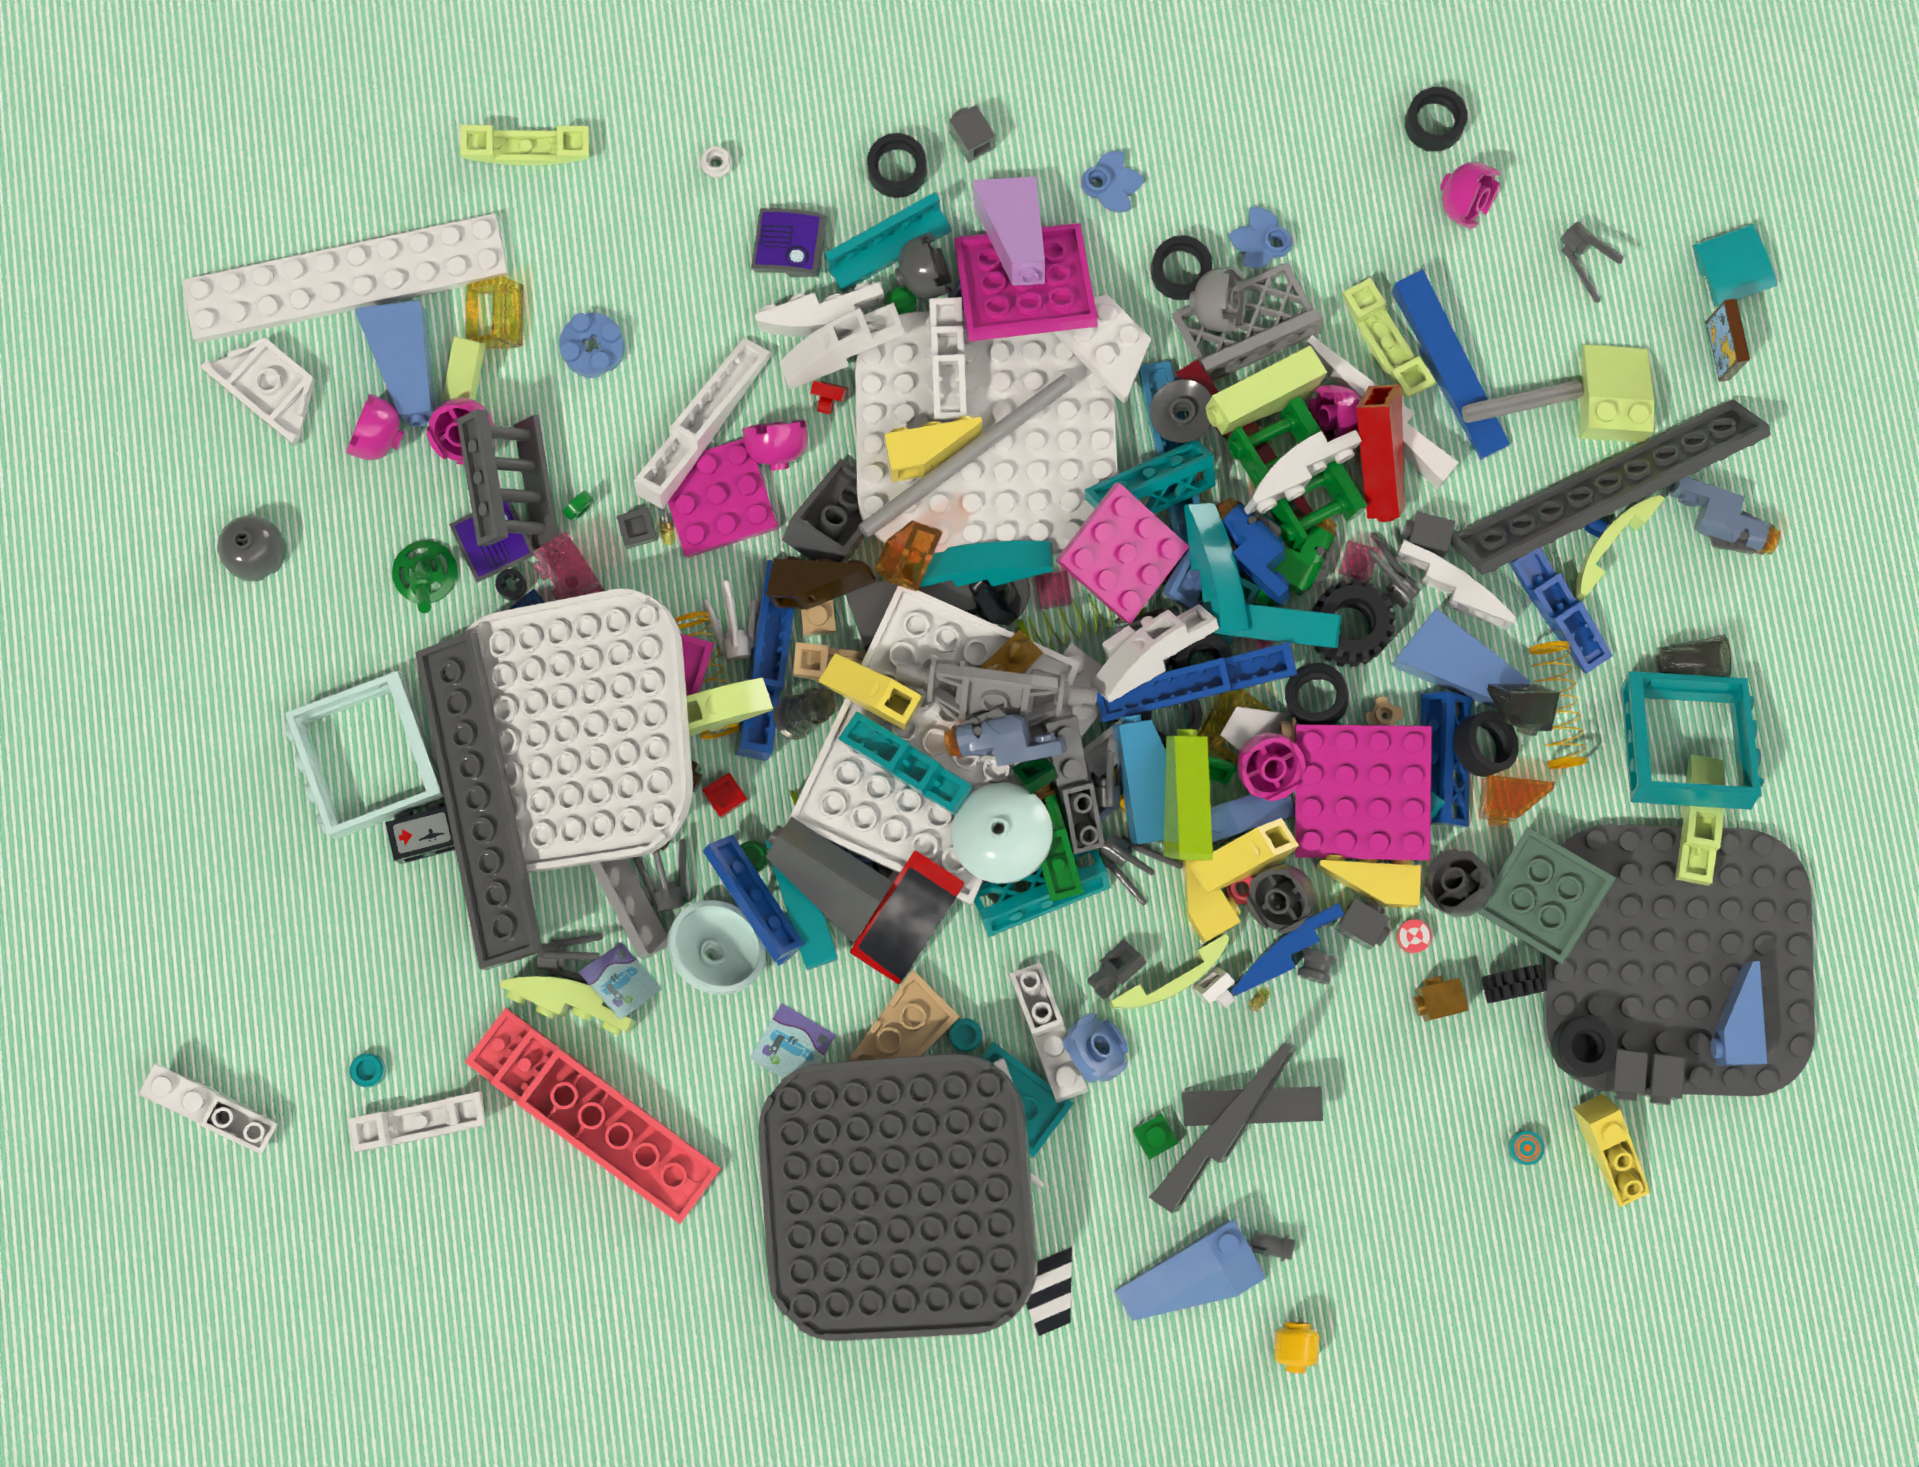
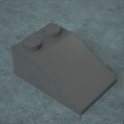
[782,458,865,563]

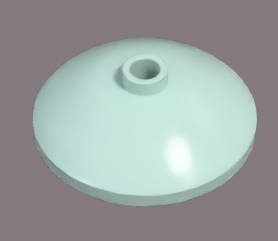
[952,783,1053,884]
[667,900,766,995]

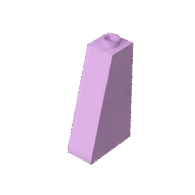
[973,176,1045,286]

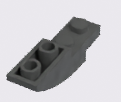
[1041,715,1105,855]

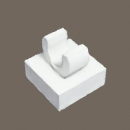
[1192,966,1235,1009]

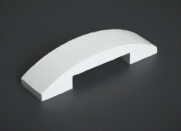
[349,1091,486,1152]

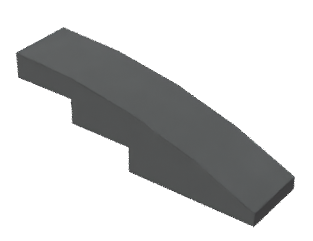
[1182,1087,1323,1126]

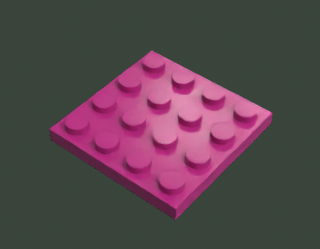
[954,223,1098,342]
[1295,724,1432,861]

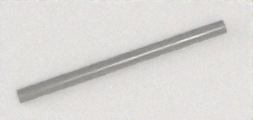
[858,374,1073,538]

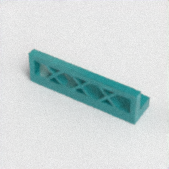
[824,192,952,293]
[1084,440,1216,514]
[974,849,1111,937]

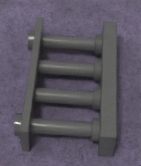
[457,409,560,549]

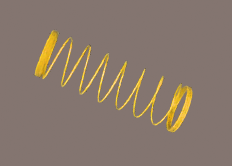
[674,611,740,740]
[1528,641,1588,769]

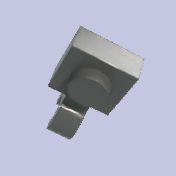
[1087,939,1147,1000]

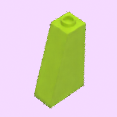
[1163,729,1213,860]

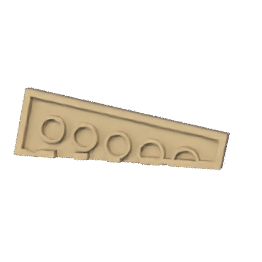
[847,970,960,1062]

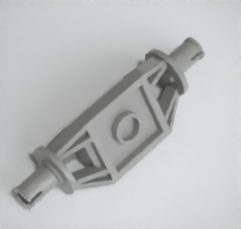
[895,655,1098,728]

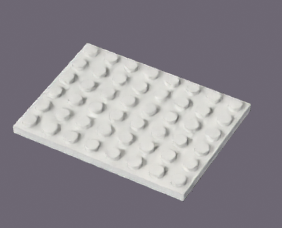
[788,583,1081,906]

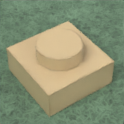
[801,599,836,637]

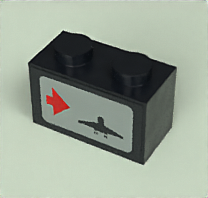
[385,803,455,864]

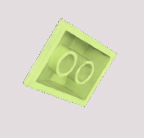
[1579,344,1654,443]

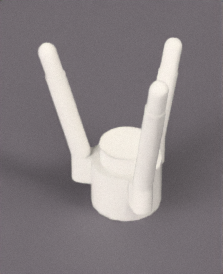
[703,580,757,660]

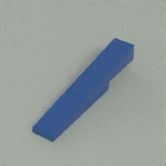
[1391,269,1510,461]
[734,560,794,761]
[1097,642,1298,722]

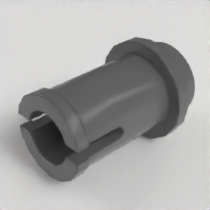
[1251,1231,1295,1262]

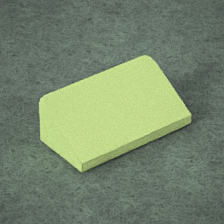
[442,336,486,401]

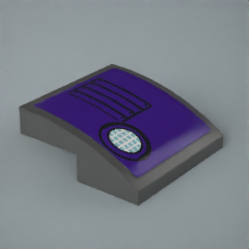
[751,208,828,277]
[449,502,537,583]

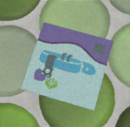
[579,943,662,1020]
[749,1003,836,1078]

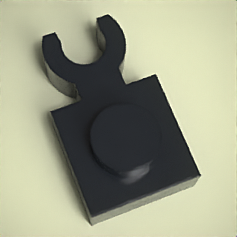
[969,580,1017,626]

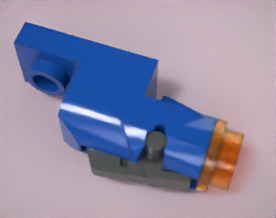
[1217,498,1289,607]

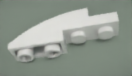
[754,282,885,337]
[780,303,906,390]
[1244,430,1362,515]
[1092,604,1219,702]
[1009,962,1088,1103]
[138,1063,278,1155]

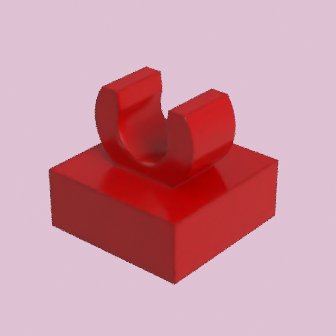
[810,380,849,415]

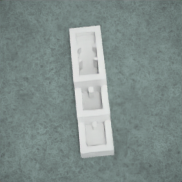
[929,298,967,421]
[1395,540,1516,630]

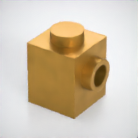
[1413,976,1469,1022]

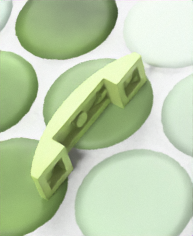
[460,125,589,165]
[1342,278,1436,399]
[1573,495,1665,601]
[1109,934,1230,1009]

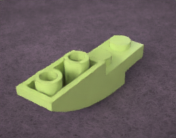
[686,678,774,737]
[1675,754,1725,886]
[499,976,636,1036]

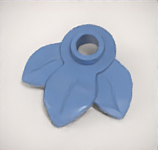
[1081,151,1145,212]
[1229,207,1292,269]

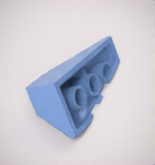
[1115,1219,1266,1321]

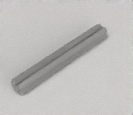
[1462,380,1584,423]

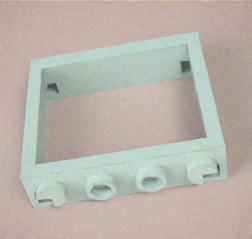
[285,671,445,840]

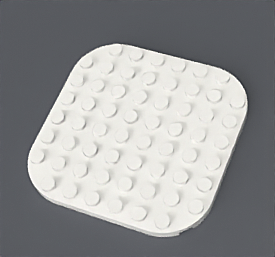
[855,311,1118,556]
[464,589,693,873]

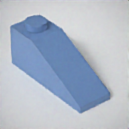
[1211,795,1295,846]
[1710,961,1767,1066]

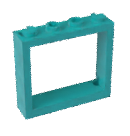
[1621,671,1764,810]

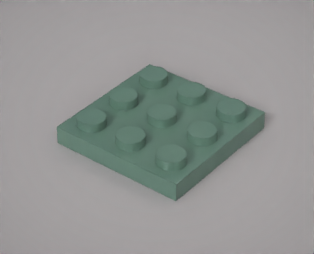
[1477,826,1617,965]

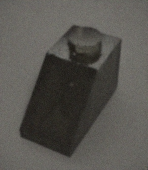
[1487,684,1560,736]

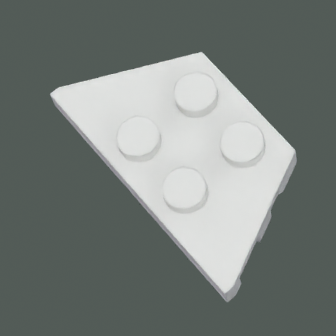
[1053,294,1151,403]
[200,337,316,446]

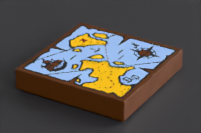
[1705,299,1750,382]

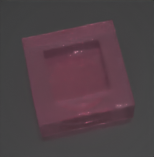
[1338,540,1379,582]
[1034,571,1072,610]

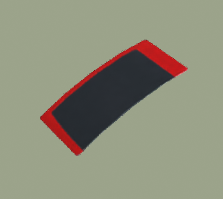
[850,850,965,984]

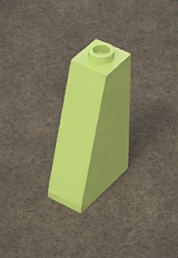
[1205,345,1327,435]

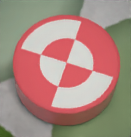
[1396,919,1431,954]

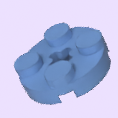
[559,313,625,378]
[1063,1014,1128,1083]

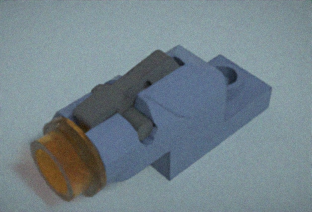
[1670,477,1781,555]
[944,707,1068,767]

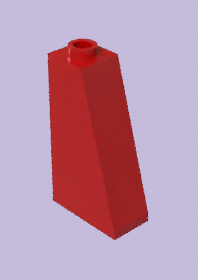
[1356,384,1405,522]

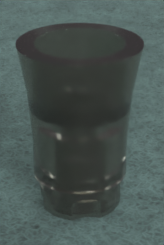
[1656,634,1731,677]
[773,687,836,740]

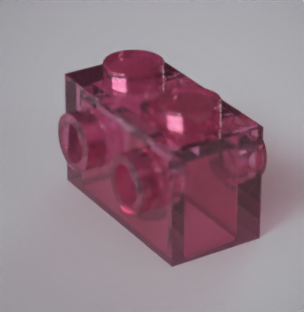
[533,531,605,600]

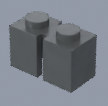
[1606,1049,1685,1105]

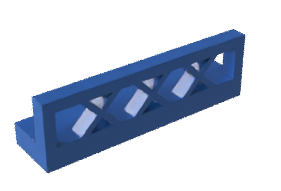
[1420,691,1472,828]
[703,834,804,966]

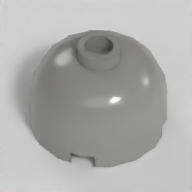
[1189,267,1246,332]

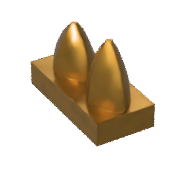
[980,629,1043,674]

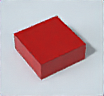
[702,772,748,819]

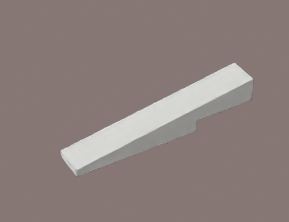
[1304,335,1459,490]
[634,338,771,509]

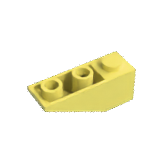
[884,416,982,482]
[818,653,922,731]
[1190,818,1299,894]
[1316,855,1421,909]
[1182,860,1241,945]
[1573,1093,1650,1207]

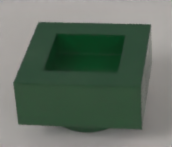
[1011,757,1059,795]

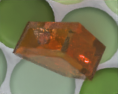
[874,520,943,591]
[1479,775,1555,827]

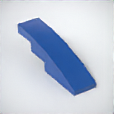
[1509,547,1613,674]
[1229,903,1344,997]

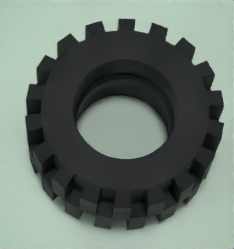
[1312,579,1396,668]

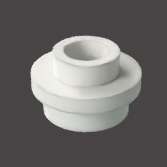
[701,146,733,178]

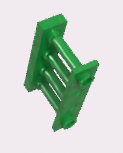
[1227,396,1367,550]

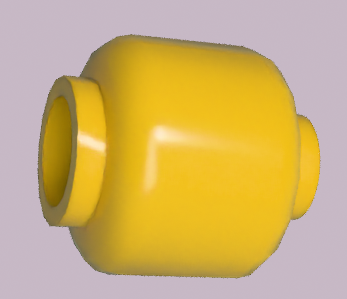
[1274,1321,1320,1373]

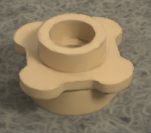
[1365,696,1404,725]
[1279,717,1296,744]

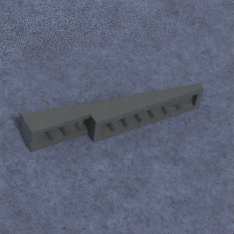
[1149,1042,1297,1213]

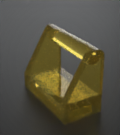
[465,276,524,349]
[1197,689,1274,764]

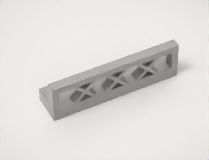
[590,858,668,960]

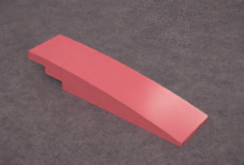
[464,1007,721,1224]

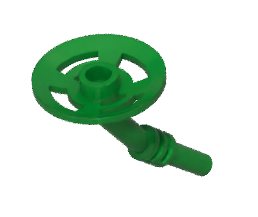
[392,540,458,613]

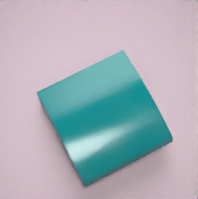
[1692,224,1777,307]

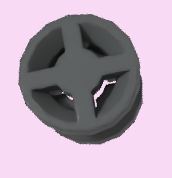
[1297,949,1336,985]

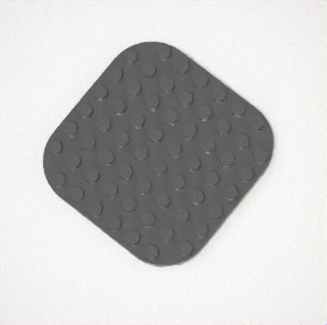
[1543,825,1815,1097]
[758,1054,1037,1341]

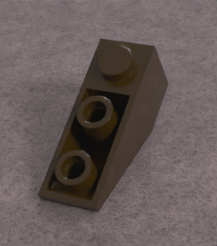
[766,556,876,610]

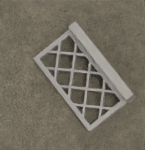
[1172,262,1323,382]

